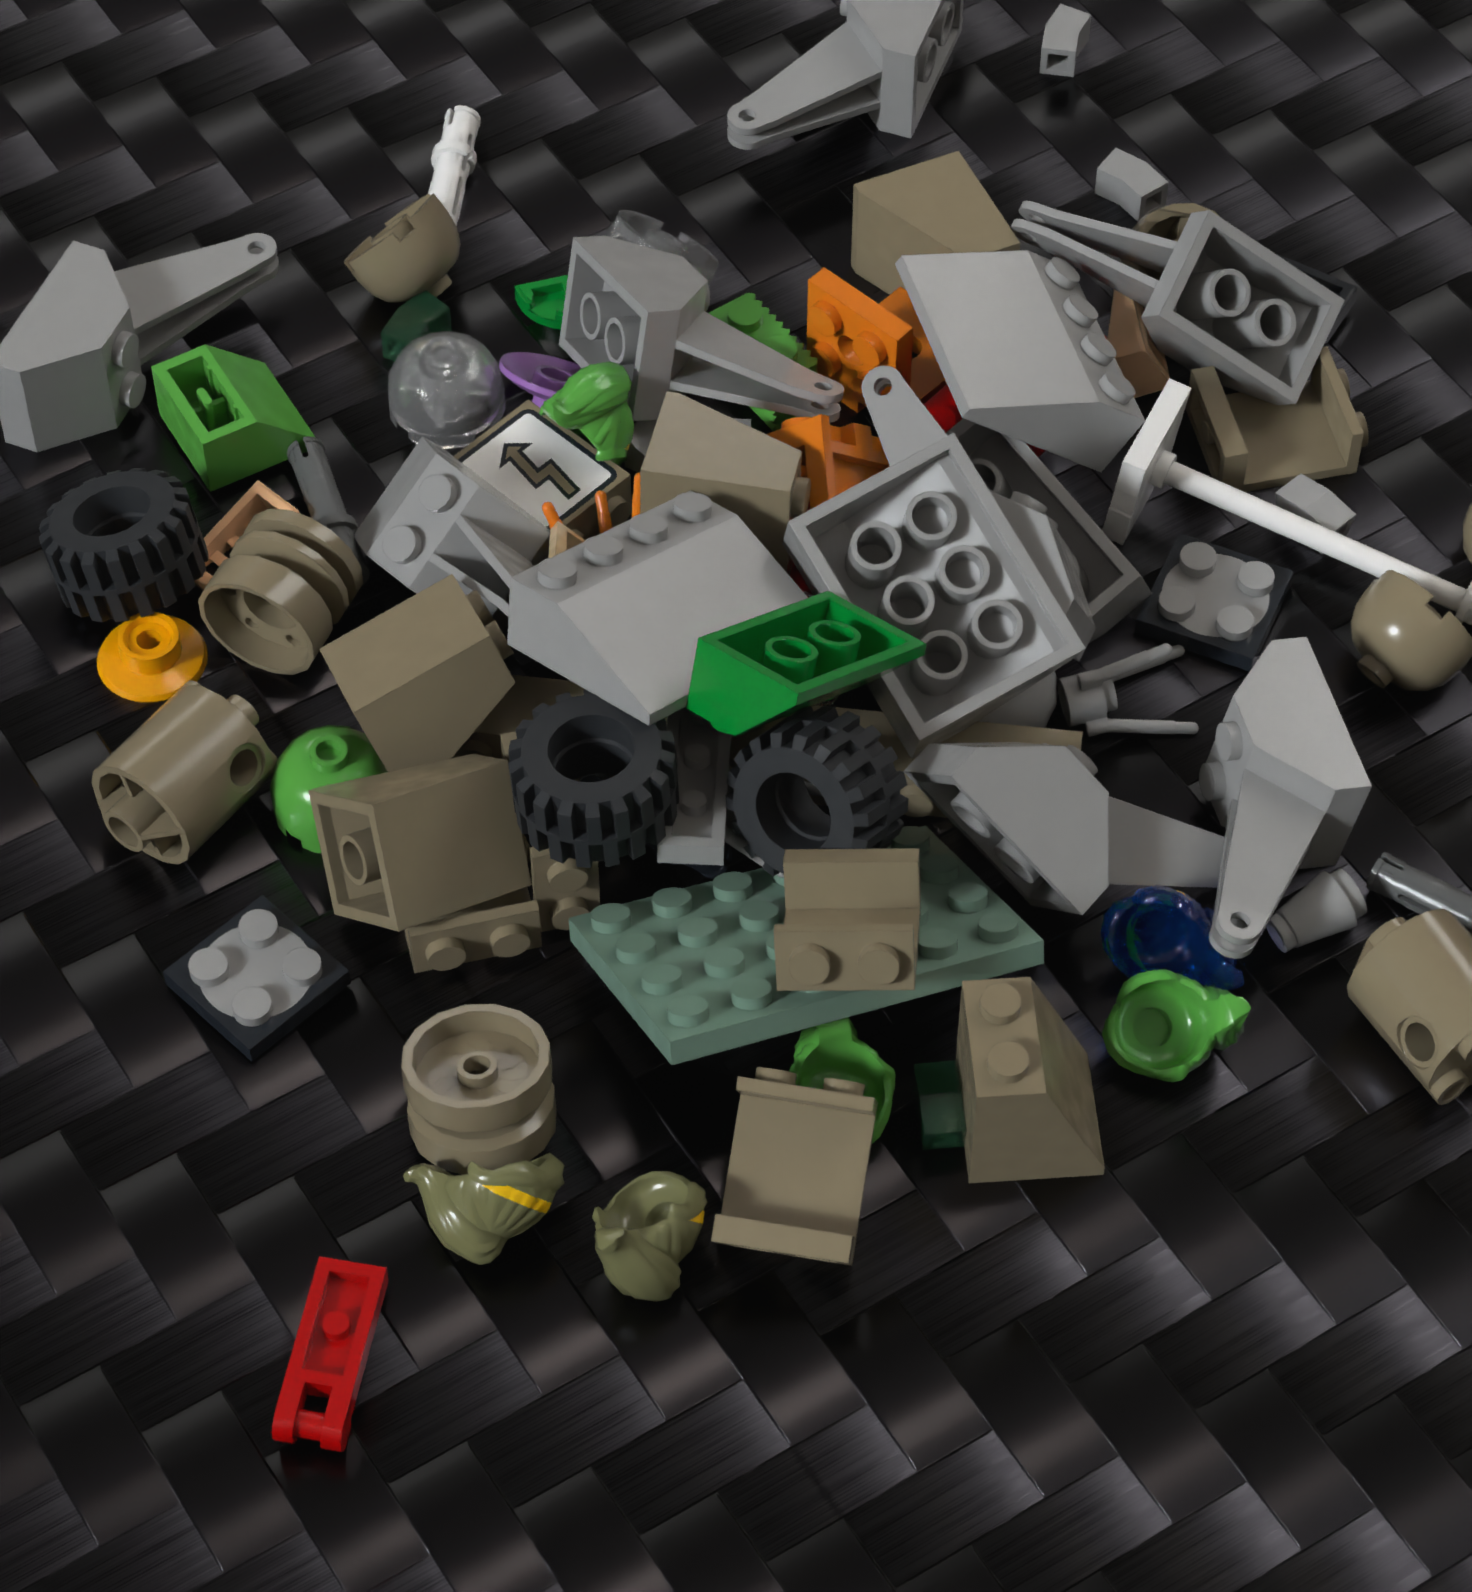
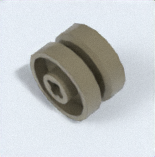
[401,1004,557,1175]

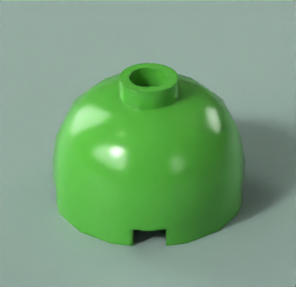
[270,725,388,853]

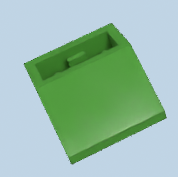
[151,344,315,492]

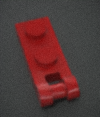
[272,1256,389,1452]

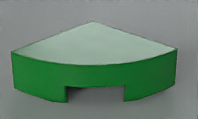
[514,275,568,330]

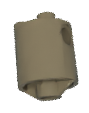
[91,680,278,865]
[1347,908,1472,1105]

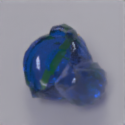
[1100,885,1244,991]

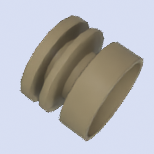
[198,509,363,675]

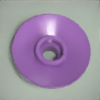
[499,352,581,408]

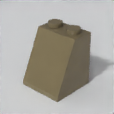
[851,151,1020,295]
[640,391,811,576]
[319,574,515,772]
[308,754,532,932]
[955,977,1105,1183]

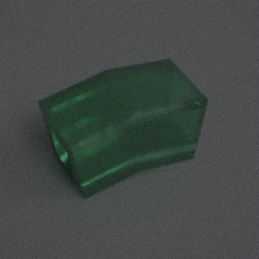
[381,290,452,369]
[913,1060,967,1150]

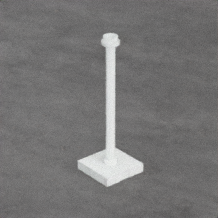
[1102,378,1472,625]

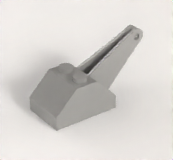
[727,0,964,150]
[1010,201,1345,405]
[0,233,279,452]
[559,236,844,423]
[862,366,1096,661]
[354,436,550,633]
[1199,637,1372,959]
[904,742,1225,915]

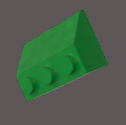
[686,591,927,736]

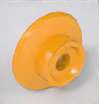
[97,611,208,702]

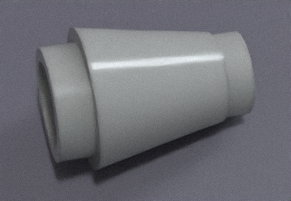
[1266,869,1367,953]

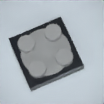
[1135,533,1294,672]
[163,895,351,1062]

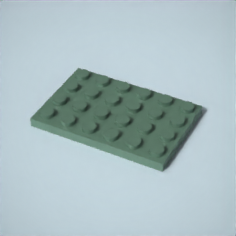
[568,826,1044,1065]

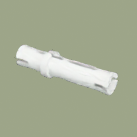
[428,105,481,226]

